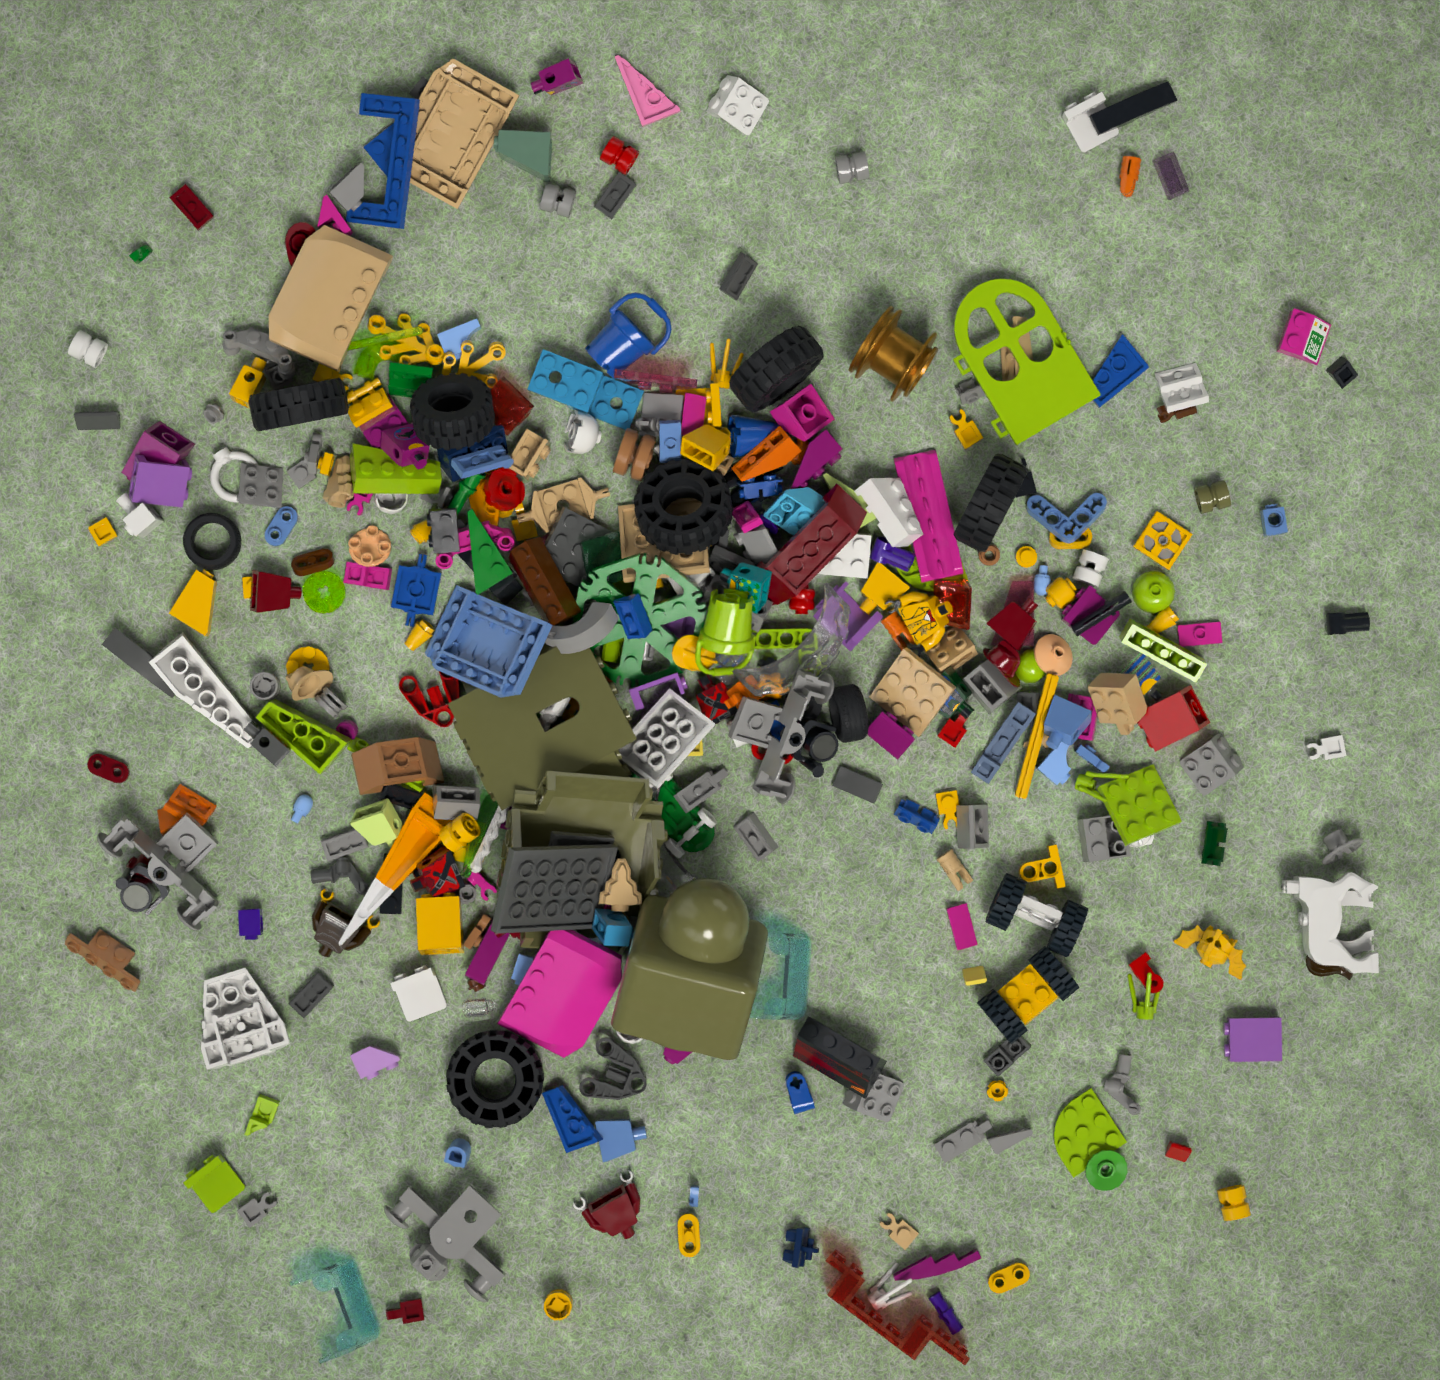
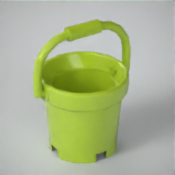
[695,589,756,677]

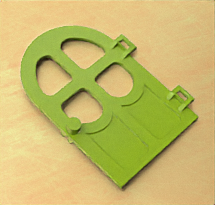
[953,279,1101,445]

